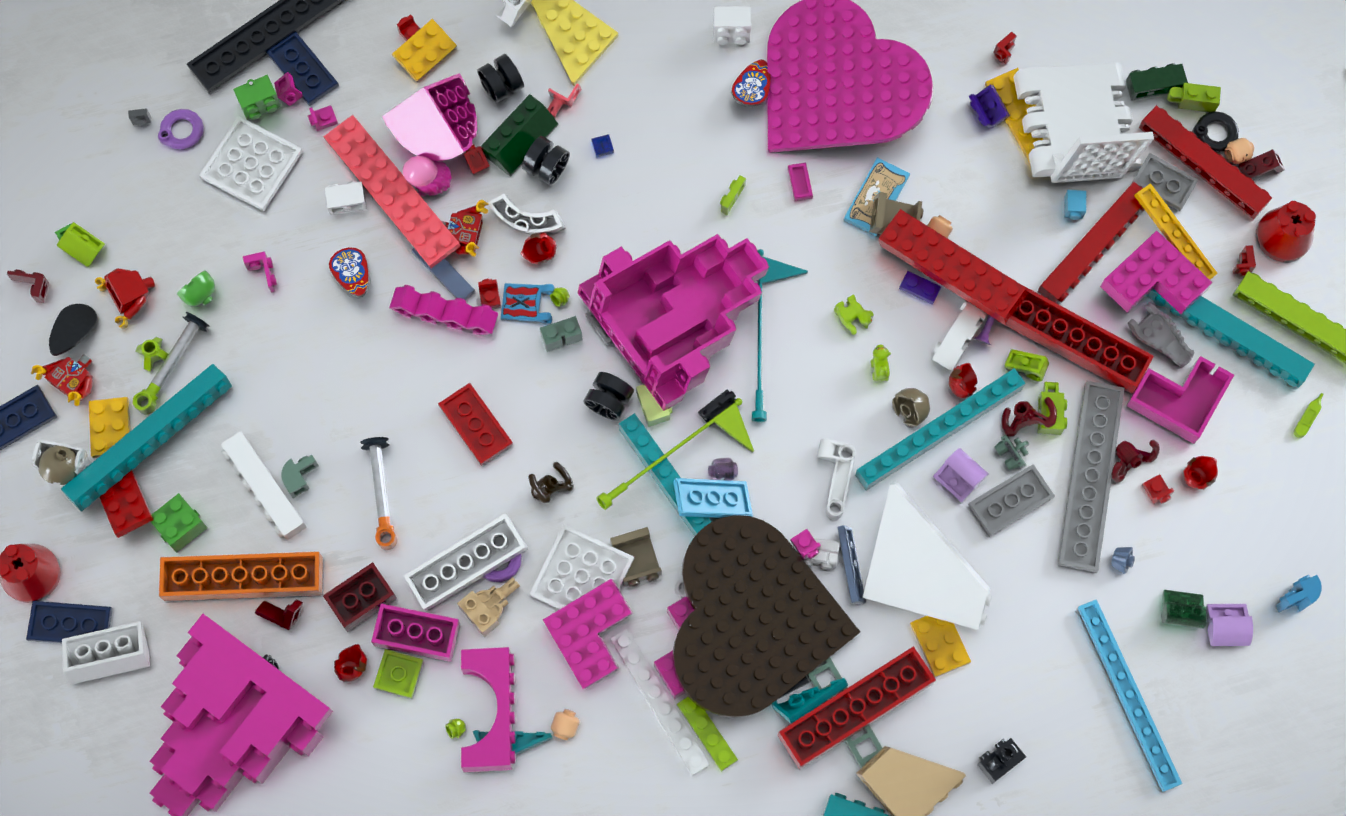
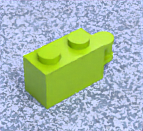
[1167,83,1221,112]
[1038,382,1067,435]

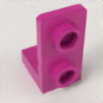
[243,251,277,293]

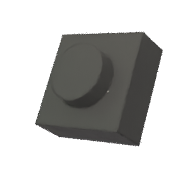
[128,108,151,126]

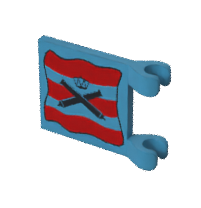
[501,283,555,324]

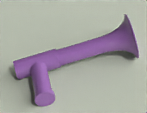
[973,315,995,345]

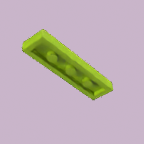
[676,697,738,772]

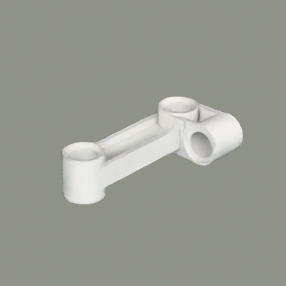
[817,439,856,520]

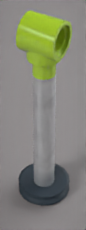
[133,312,210,415]

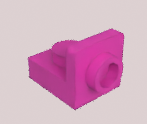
[274,72,303,106]
[307,105,338,131]
[790,529,821,560]

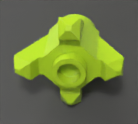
[135,337,168,371]

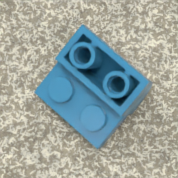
[1275,575,1322,613]

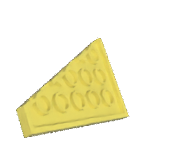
[531,0,619,86]

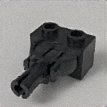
[977,738,1026,784]

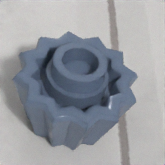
[1111,547,1135,574]

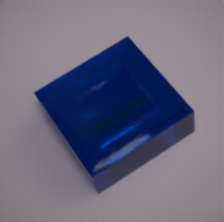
[591,134,614,158]

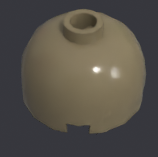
[892,388,930,427]
[38,445,77,485]

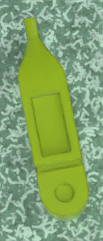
[1294,393,1324,438]

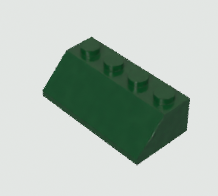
[481,94,559,177]

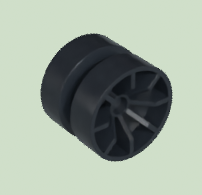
[477,54,524,103]
[522,136,570,185]
[583,372,634,421]

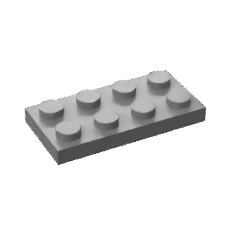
[968,464,1055,537]

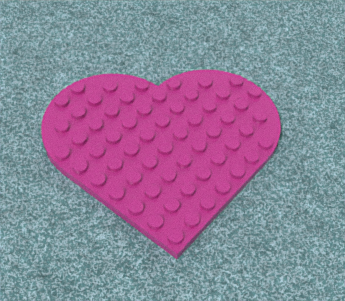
[767,0,933,153]

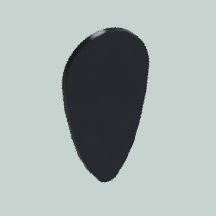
[49,304,97,356]

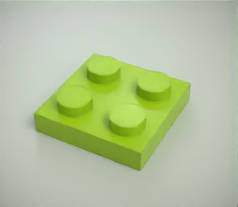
[373,649,424,699]

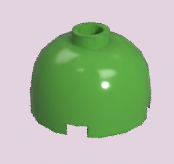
[177,270,215,306]

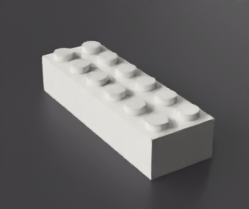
[404,513,528,611]

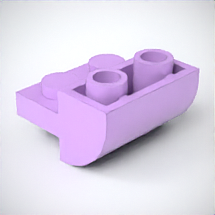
[933,448,989,503]
[1205,604,1253,646]

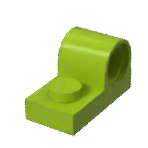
[1004,349,1049,382]

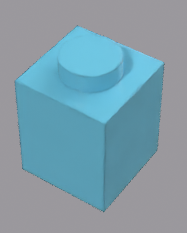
[1064,190,1086,220]

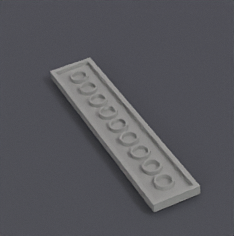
[1058,381,1125,573]

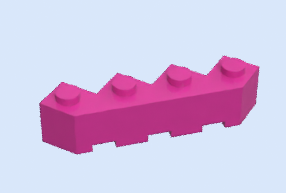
[389,285,498,335]

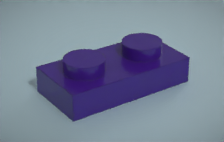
[899,271,942,305]

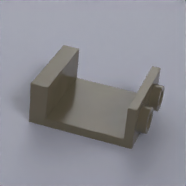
[869,192,924,235]
[610,527,662,587]

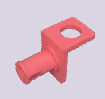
[547,83,582,118]

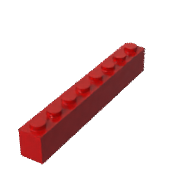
[1139,105,1272,220]
[1037,182,1145,303]

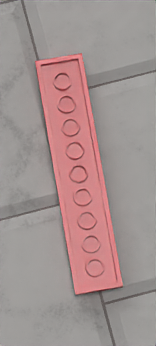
[323,115,461,268]

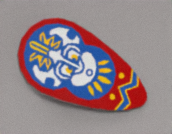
[731,59,771,107]
[329,247,369,297]

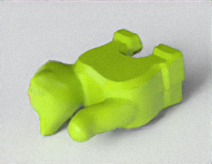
[834,294,874,335]
[870,345,891,382]

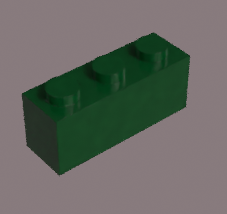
[1126,63,1188,101]

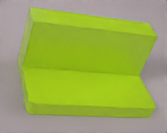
[57,222,105,267]

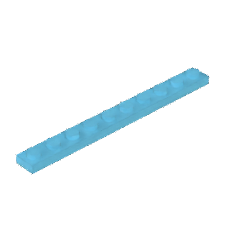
[1077,599,1182,792]

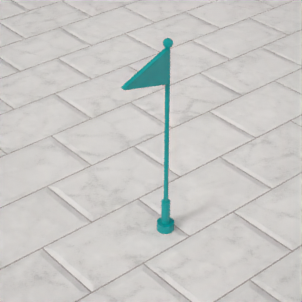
[752,249,808,422]

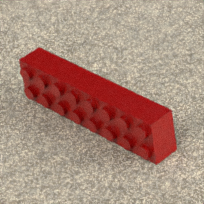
[879,209,1027,325]
[998,287,1154,394]
[777,646,936,770]

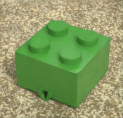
[233,74,281,120]
[151,493,207,553]

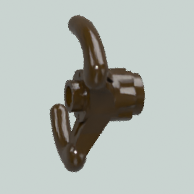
[528,462,574,503]

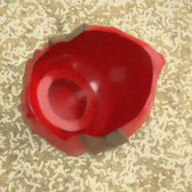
[520,232,557,265]
[948,363,978,398]
[1183,456,1218,490]
[334,644,367,682]

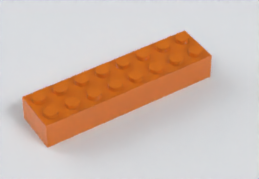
[159,552,323,601]

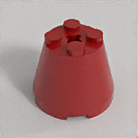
[1256,201,1316,262]
[0,543,61,603]

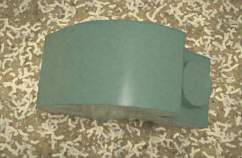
[281,455,319,498]

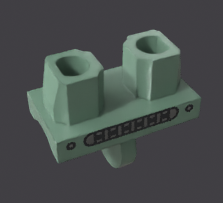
[995,435,1029,471]

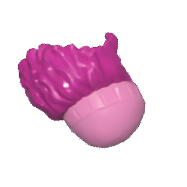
[403,156,452,196]

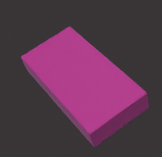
[788,162,813,202]

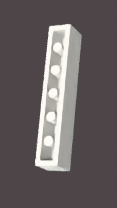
[221,431,307,540]

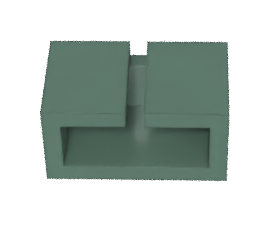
[540,316,583,352]

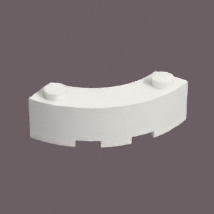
[488,194,566,234]
[932,300,988,371]

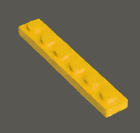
[1134,183,1218,280]

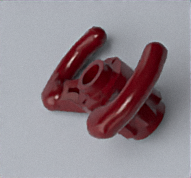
[1002,397,1057,437]
[1111,440,1160,483]

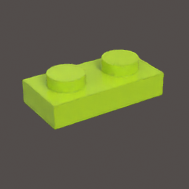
[720,175,746,215]

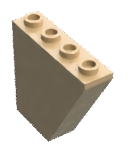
[856,746,966,816]

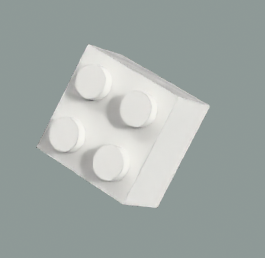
[713,6,751,45]

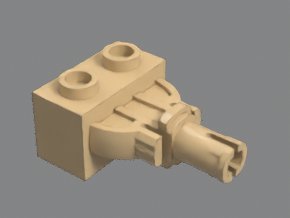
[457,577,520,637]

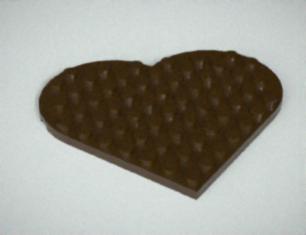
[673,515,860,718]

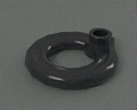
[1192,111,1239,152]

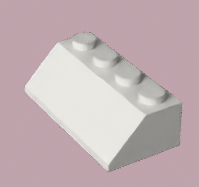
[62,621,150,685]

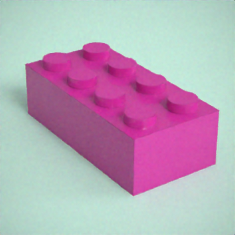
[371,604,460,662]

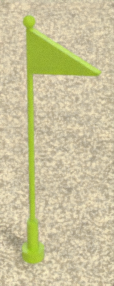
[596,398,754,510]

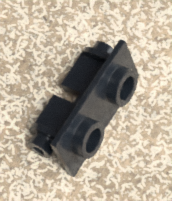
[698,389,736,426]

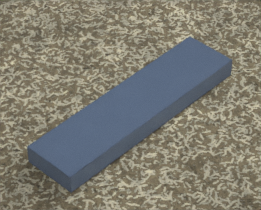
[411,248,475,300]
[837,525,866,605]

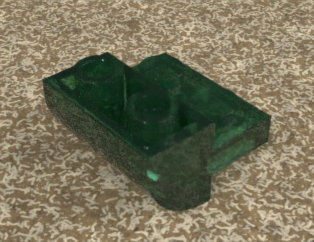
[1161,590,1207,629]

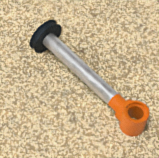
[360,437,397,550]

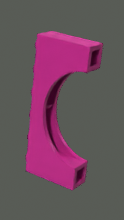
[461,647,516,772]

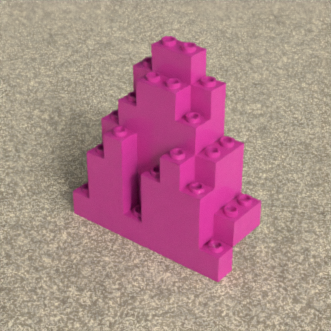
[577,234,769,411]
[149,614,333,816]

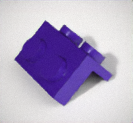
[969,85,1010,128]

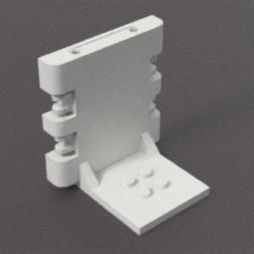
[1013,63,1154,183]

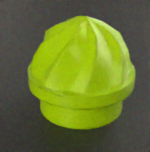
[550,287,570,307]
[445,719,466,739]

